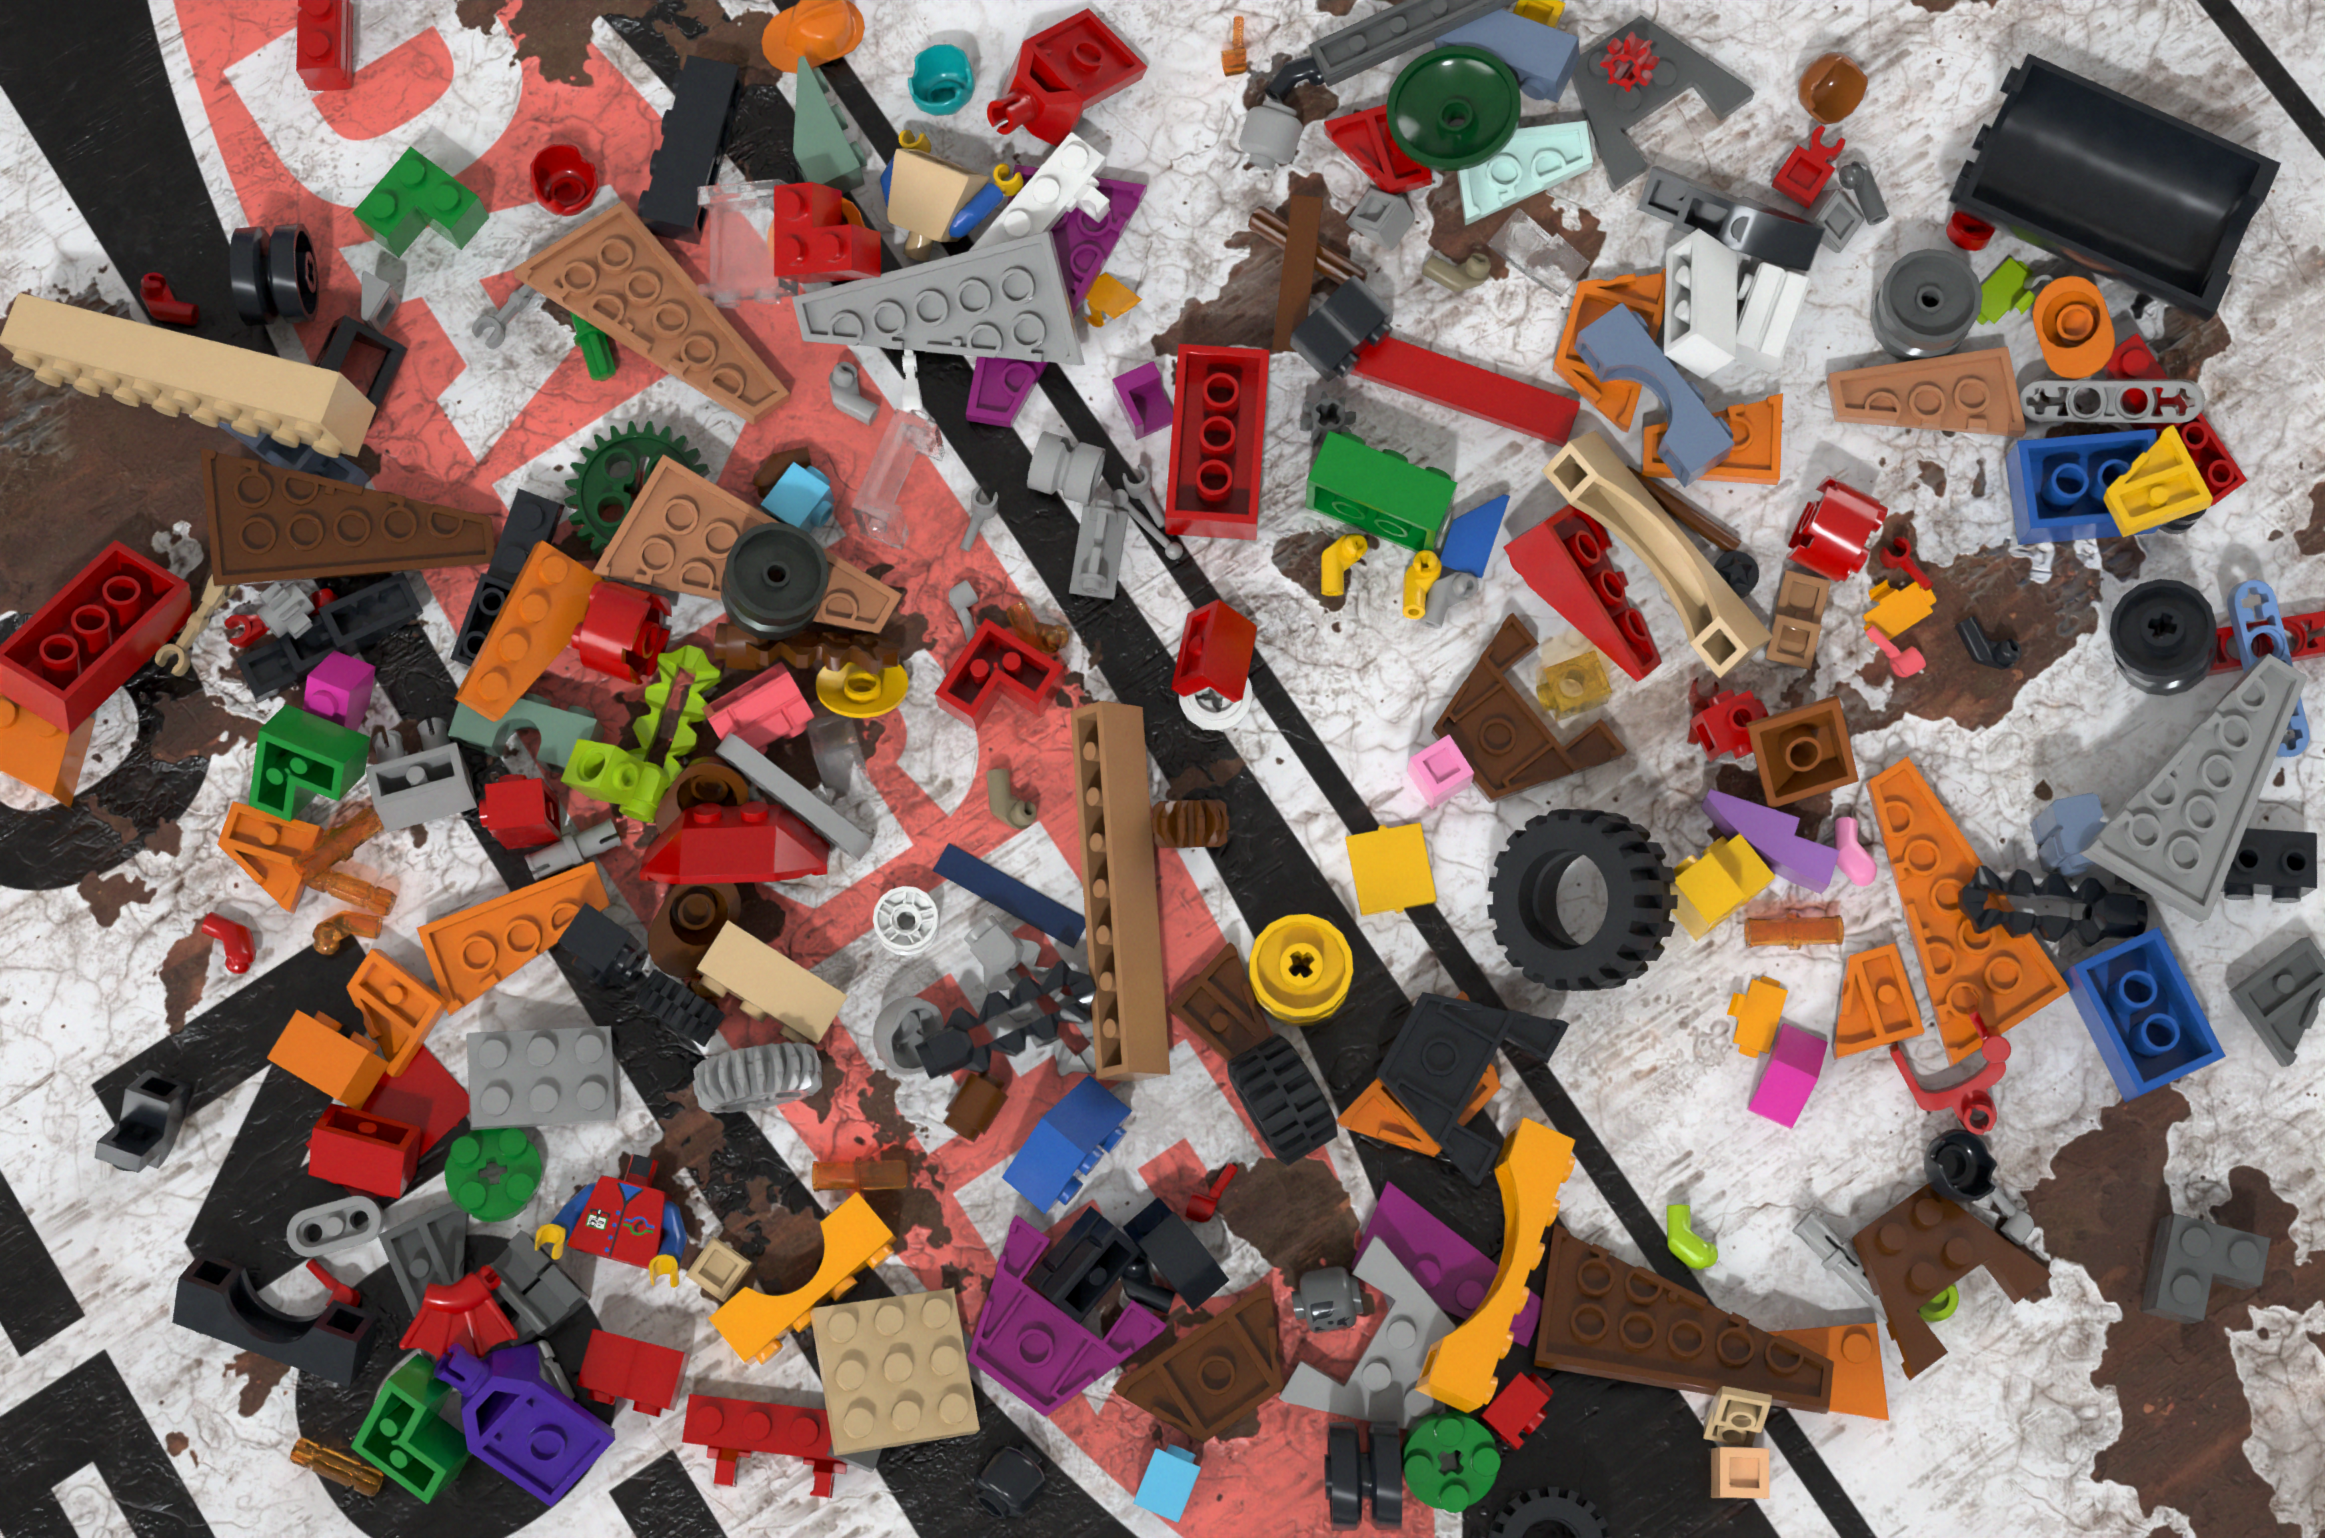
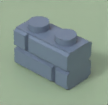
[2030,792,2106,878]

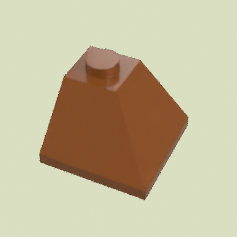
[1746,695,1859,809]

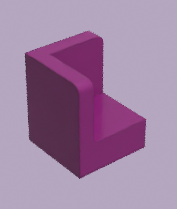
[1112,361,1173,441]

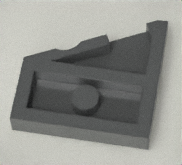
[2228,937,2325,1067]

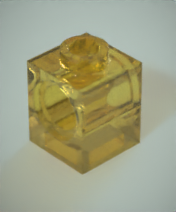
[1536,650,1612,722]

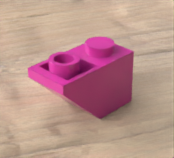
[303,650,376,732]

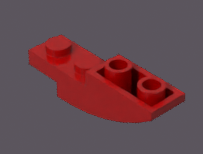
[2101,333,2248,507]

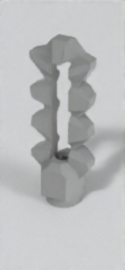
[964,915,1096,1078]

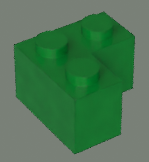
[353,146,490,258]
[248,704,371,822]
[351,1353,471,1504]

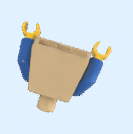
[880,130,1023,261]

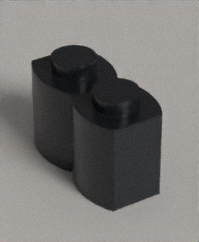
[1290,275,1394,382]

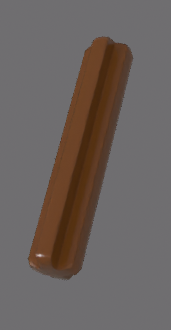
[1248,206,1368,285]

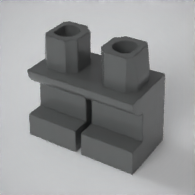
[489,1230,591,1347]

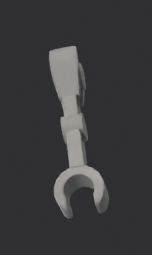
[472,284,537,349]

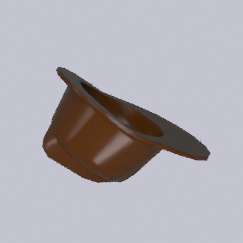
[655,756,749,835]
[648,883,741,978]

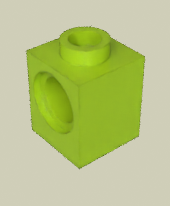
[561,739,646,806]

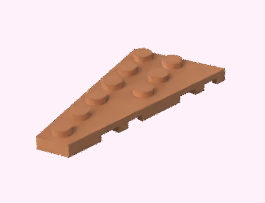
[514,201,790,425]
[592,454,902,636]

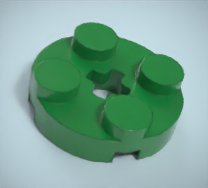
[444,1128,542,1222]
[1401,1411,1501,1513]

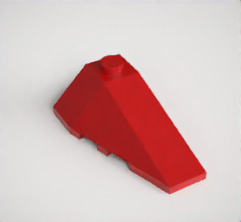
[1503,503,1662,682]

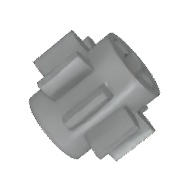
[256,582,315,639]

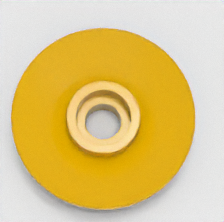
[816,662,909,718]

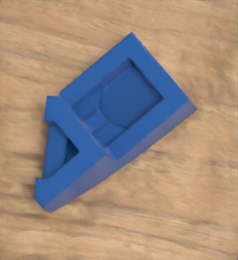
[1440,494,1510,578]

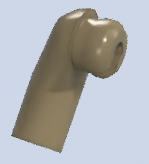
[1422,253,1491,292]
[986,769,1037,829]

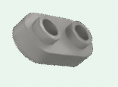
[287,1196,385,1257]

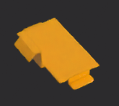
[1082,272,1142,328]
[1862,579,1937,643]
[1727,976,1788,1058]

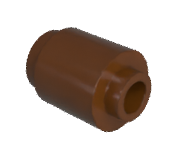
[942,1071,1009,1143]

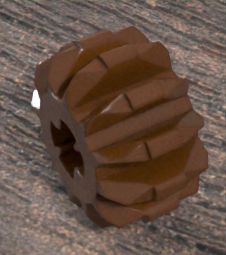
[1151,800,1230,848]

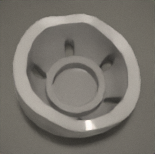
[873,996,945,1075]

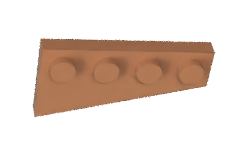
[1826,346,2027,437]

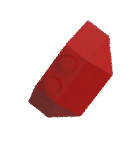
[639,801,831,885]

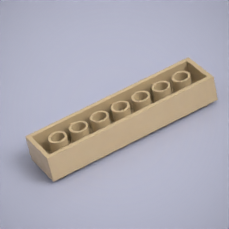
[0,292,376,458]

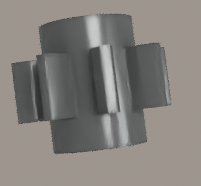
[1300,391,1356,447]

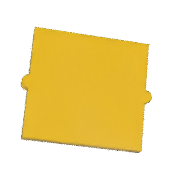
[1345,822,1437,917]

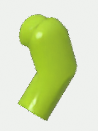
[1666,1204,1718,1270]

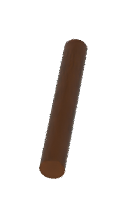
[1627,465,1742,553]

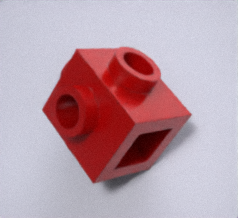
[1690,689,1769,762]

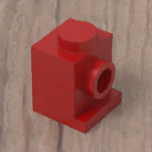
[1478,1372,1554,1451]

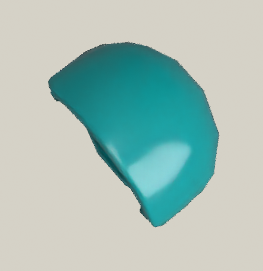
[908,44,976,116]

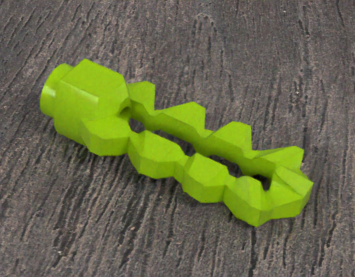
[619,645,722,823]

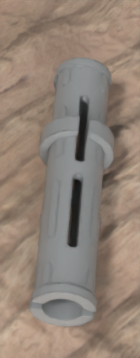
[1792,1209,1920,1322]

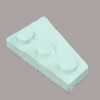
[1457,121,1593,226]

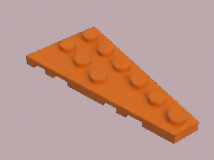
[1866,756,2070,1067]

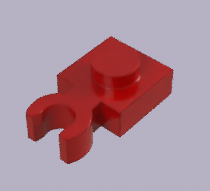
[1771,125,1846,210]

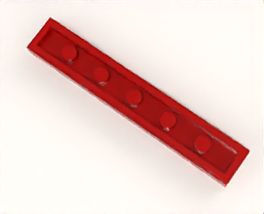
[1350,336,1581,447]

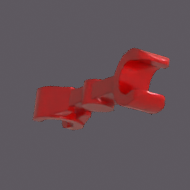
[224,588,339,648]

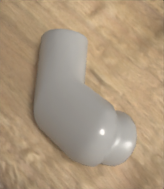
[828,362,880,426]
[1420,571,1479,629]

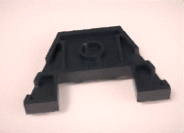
[1375,992,1570,1187]

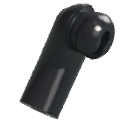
[1264,55,1325,103]
[1955,616,2022,670]

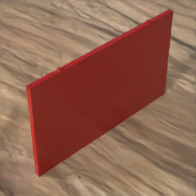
[305,1044,470,1199]

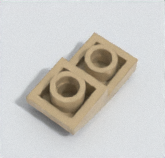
[1703,1386,1772,1448]

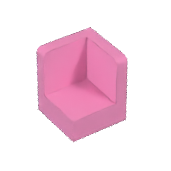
[1407,735,1474,809]

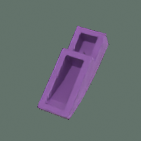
[1701,789,1840,894]

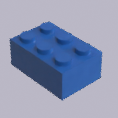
[2005,429,2163,545]
[2060,927,2226,1103]

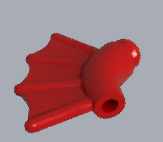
[399,1265,519,1361]

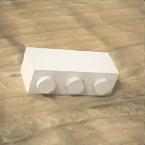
[1664,228,1738,379]

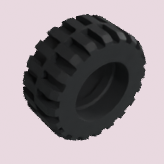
[1487,809,1678,991]

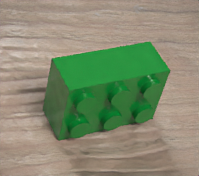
[1305,431,1458,553]

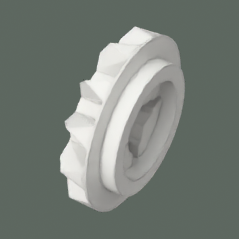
[1179,676,1252,732]

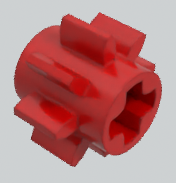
[1600,32,1660,92]

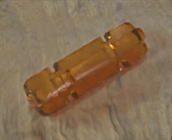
[305,863,397,916]
[290,1438,384,1496]

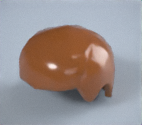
[1798,52,1868,125]

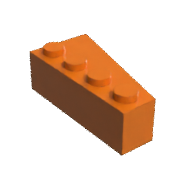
[0,693,95,808]

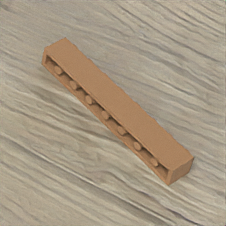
[1070,701,1170,1082]

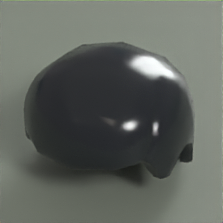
[1924,1129,1997,1203]

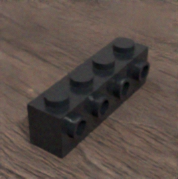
[2115,828,2317,903]

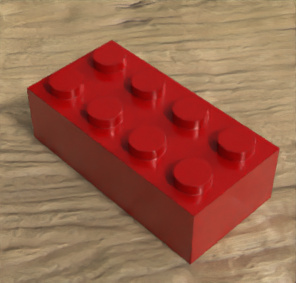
[1165,344,1270,540]
[0,540,192,735]

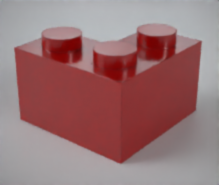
[774,182,881,284]
[934,618,1066,731]

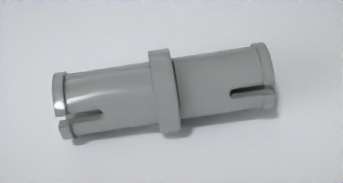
[524,818,622,883]

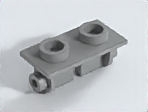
[1069,500,1128,600]

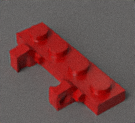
[682,1394,848,1498]

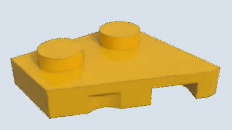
[2103,425,2213,537]

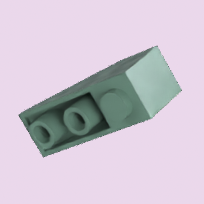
[793,55,867,194]

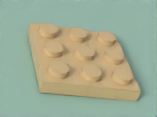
[810,1288,980,1456]

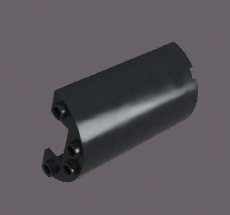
[1948,53,2281,322]

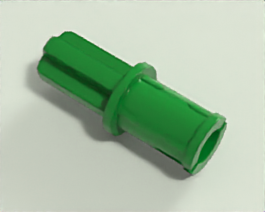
[569,311,616,382]

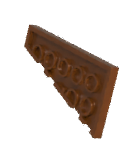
[200,447,495,587]
[1534,1223,1834,1415]

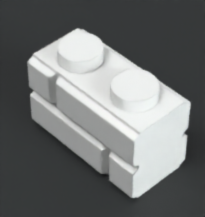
[1734,262,1811,373]

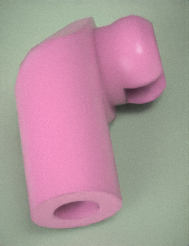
[1834,817,1877,887]

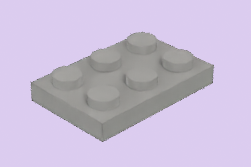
[466,1026,616,1130]

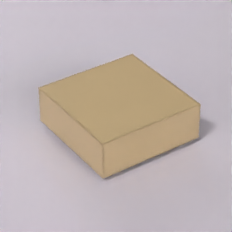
[685,1236,754,1303]

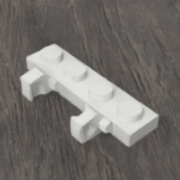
[968,132,1110,252]

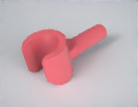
[1865,625,1926,678]

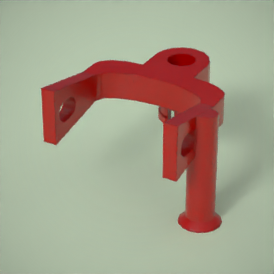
[1889,1005,2011,1135]

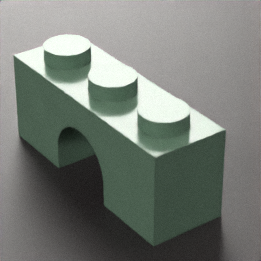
[448,693,605,775]

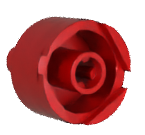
[1786,475,1888,582]
[571,581,672,685]

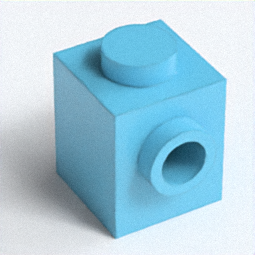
[761,462,835,534]
[1133,1443,1201,1523]

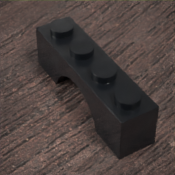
[172,1251,378,1388]

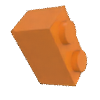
[267,1009,389,1110]

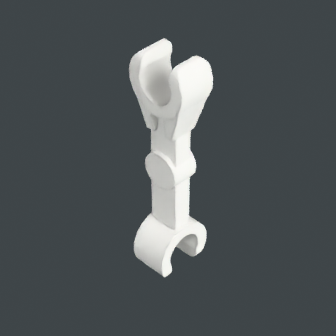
[902,349,923,419]

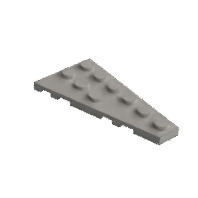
[792,231,1085,365]
[2079,654,2308,922]

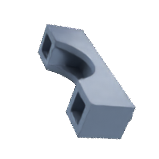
[1574,302,1735,488]

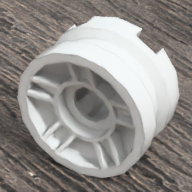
[873,886,940,957]

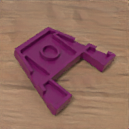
[967,1215,1168,1418]

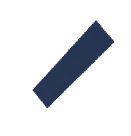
[932,843,1086,949]

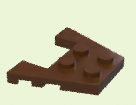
[1431,613,1627,804]
[1852,1184,2052,1381]

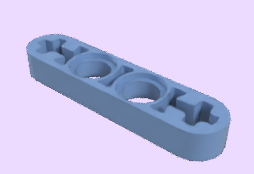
[2227,580,2310,757]

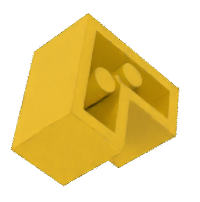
[1670,833,1776,942]

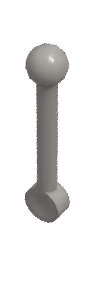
[1111,489,1183,560]

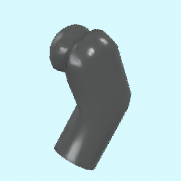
[1839,161,1889,225]

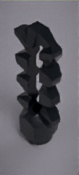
[1958,865,2148,947]
[915,960,1096,1080]

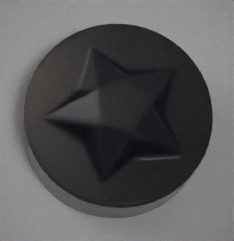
[1714,551,1759,599]

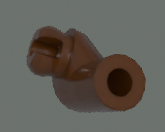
[753,446,812,499]

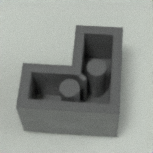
[2140,1213,2271,1325]

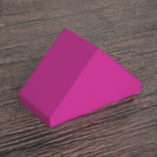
[1747,1023,1828,1129]

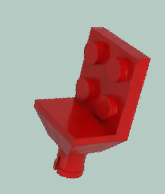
[987,8,1148,148]

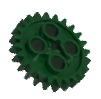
[564,421,710,555]

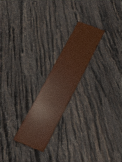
[1272,194,1323,352]

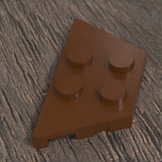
[1112,1283,1284,1444]

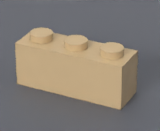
[695,920,848,1046]

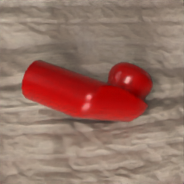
[201,912,256,974]

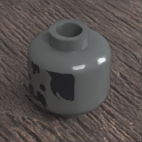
[1291,1266,1364,1334]

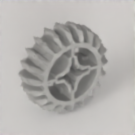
[693,1042,823,1113]

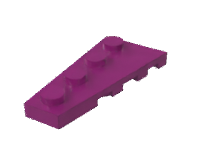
[1349,1181,1543,1348]

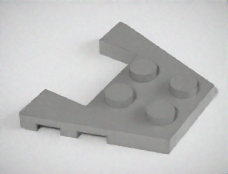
[1279,1234,1458,1430]

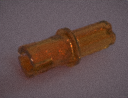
[812,1156,908,1195]

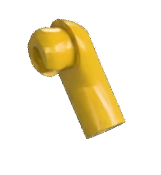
[1321,533,1368,596]
[1402,550,1442,619]

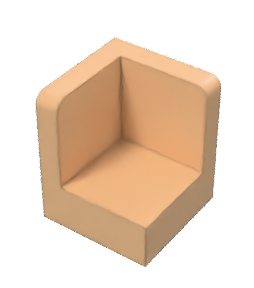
[1711,1447,1770,1499]

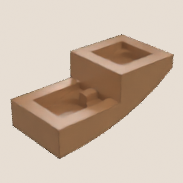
[1764,570,1831,670]

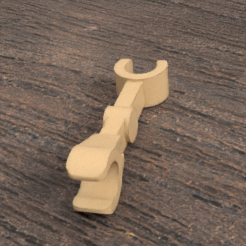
[155,574,238,676]

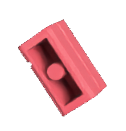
[701,662,815,755]

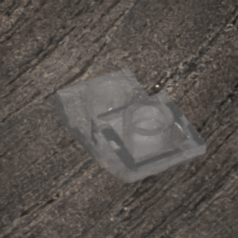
[1486,207,1590,297]

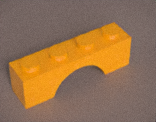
[708,1192,898,1365]

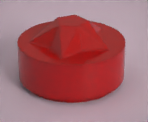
[1946,212,1995,251]

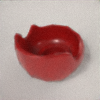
[530,144,599,217]

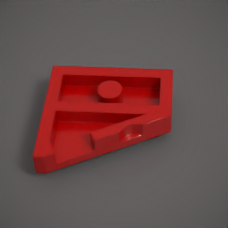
[1323,104,1433,195]

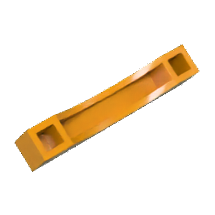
[1415,1117,1576,1413]

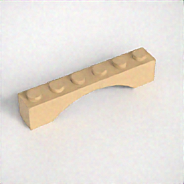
[1541,430,1773,679]

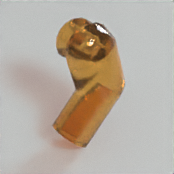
[1005,601,1069,654]
[312,910,383,955]

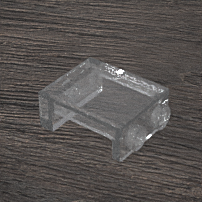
[698,179,798,308]
[851,408,945,550]

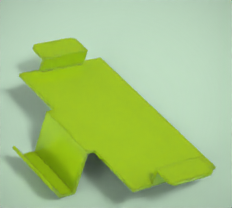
[1976,257,2036,325]

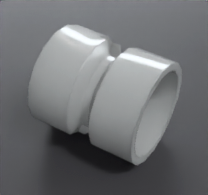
[1027,431,1106,505]

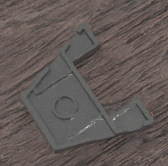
[1571,15,1754,193]

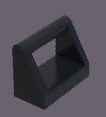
[313,315,408,429]

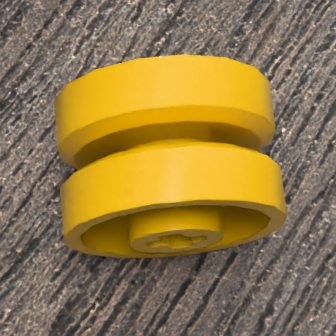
[1249,914,1353,1027]

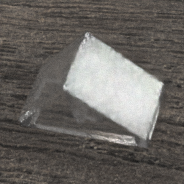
[807,714,876,810]

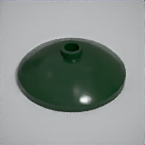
[1386,46,1521,171]

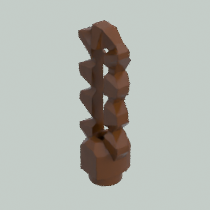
[714,619,900,674]

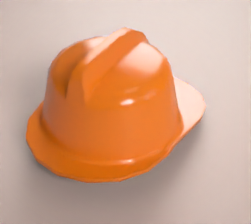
[761,0,865,74]
[2032,276,2115,380]

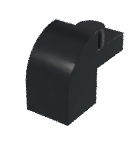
[94,1070,191,1173]
[1122,1197,1229,1311]

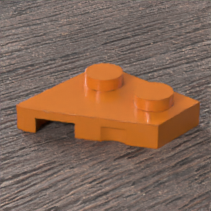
[217,801,324,914]
[1833,943,1925,1060]
[346,949,450,1077]

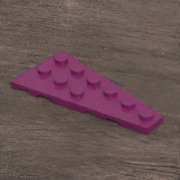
[966,164,1147,428]

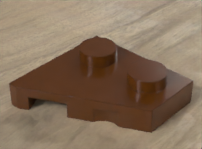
[1168,942,1270,1063]

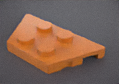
[1552,268,1666,433]
[1336,990,1501,1157]

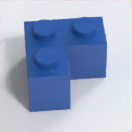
[1002,1075,1132,1214]

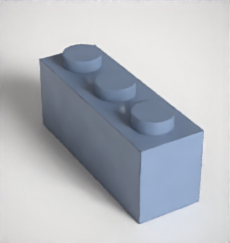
[1434,9,1580,103]

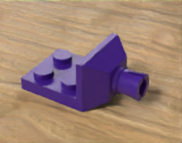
[434,1343,616,1507]

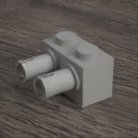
[365,717,477,833]

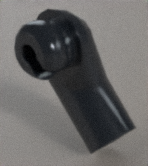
[1120,1252,1176,1314]

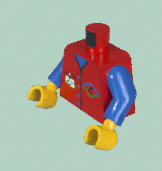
[534,1154,688,1288]

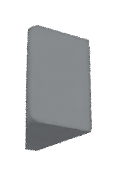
[1346,187,1415,250]
[1799,189,1865,253]
[361,271,401,334]

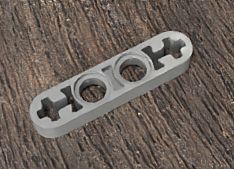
[2020,379,2206,423]
[715,732,873,862]

